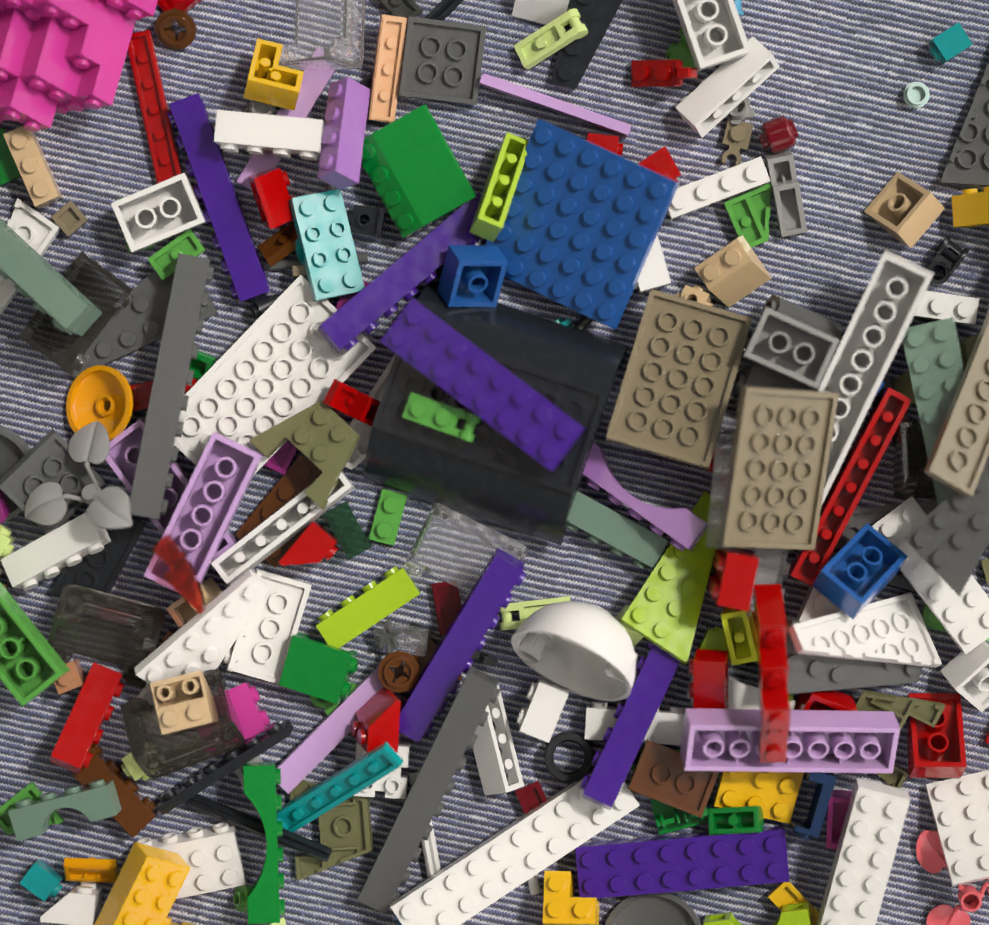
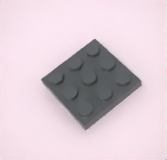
[398,16,487,105]
[0,429,106,534]

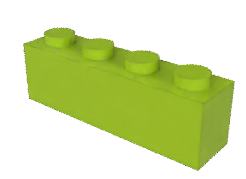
[469,132,529,242]
[316,566,421,648]

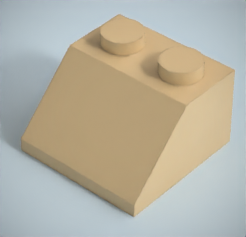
[864,172,945,248]
[694,235,772,307]

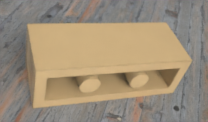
[3,125,63,209]

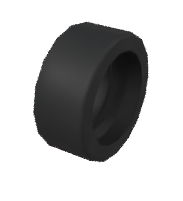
[544,731,594,783]

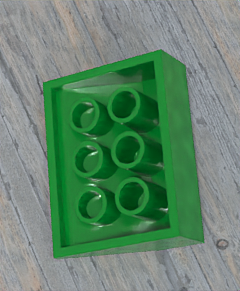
[361,104,477,238]

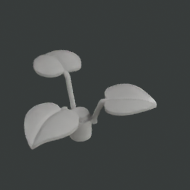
[24,421,133,529]

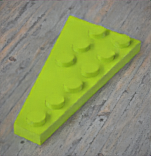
[620,491,724,665]

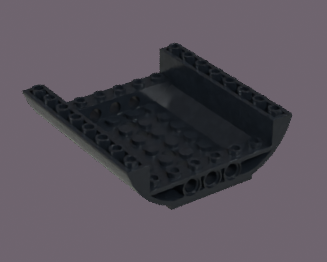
[364,281,628,545]

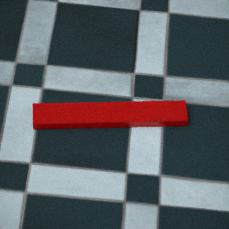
[128,29,182,184]

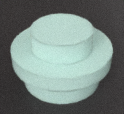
[903,82,930,108]

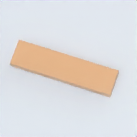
[367,14,408,122]

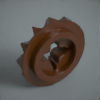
[155,7,197,49]
[377,650,420,692]

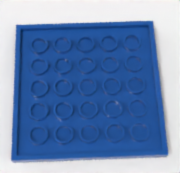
[485,119,679,329]

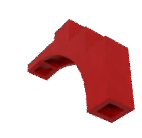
[753,584,791,763]

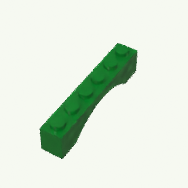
[243,762,285,924]

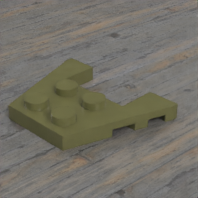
[250,400,360,510]
[856,690,945,788]
[290,780,373,880]

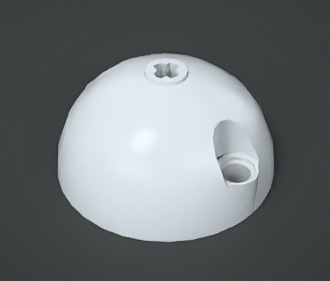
[511,601,637,701]

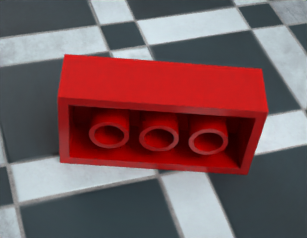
[707,546,759,611]

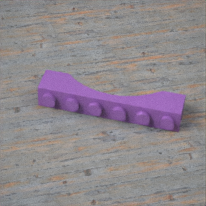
[583,443,709,552]

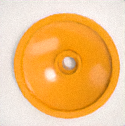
[66,365,133,441]

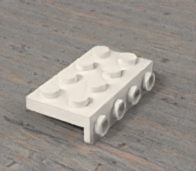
[223,568,312,684]
[132,822,246,899]

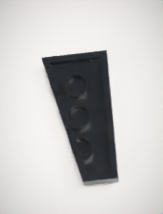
[550,0,623,90]

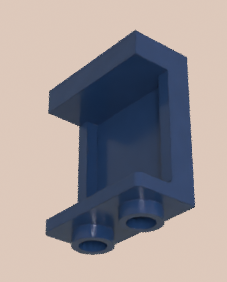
[789,772,837,840]

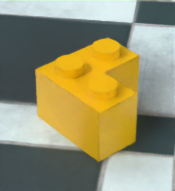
[243,38,304,111]
[952,186,989,227]
[543,871,600,925]

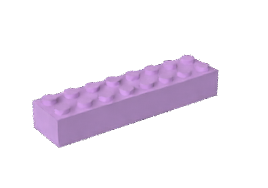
[680,708,900,773]

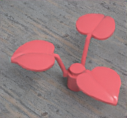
[916,830,989,925]

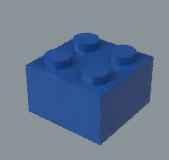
[437,245,508,307]

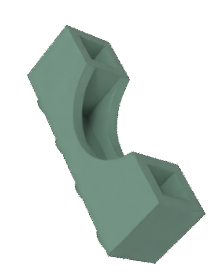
[8,778,122,841]

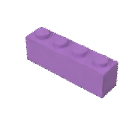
[317,77,370,190]

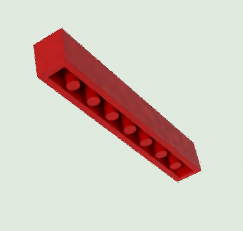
[787,387,912,587]

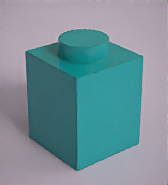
[929,22,973,64]
[19,859,64,902]

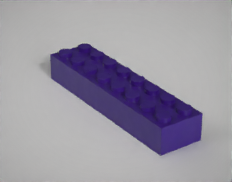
[381,298,586,472]
[575,825,789,898]

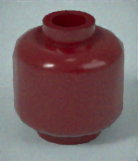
[758,115,799,154]

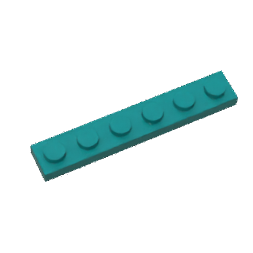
[277,742,403,832]

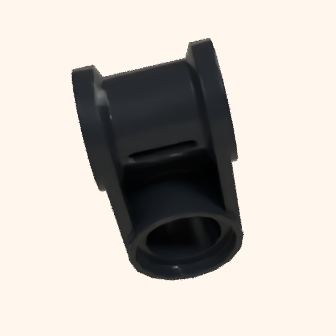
[925,235,969,286]

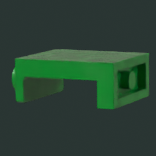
[279,632,359,704]

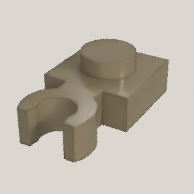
[721,118,754,166]

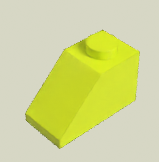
[721,606,758,665]

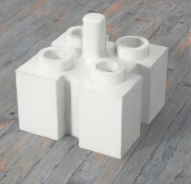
[354,742,410,799]

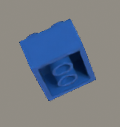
[812,523,908,620]

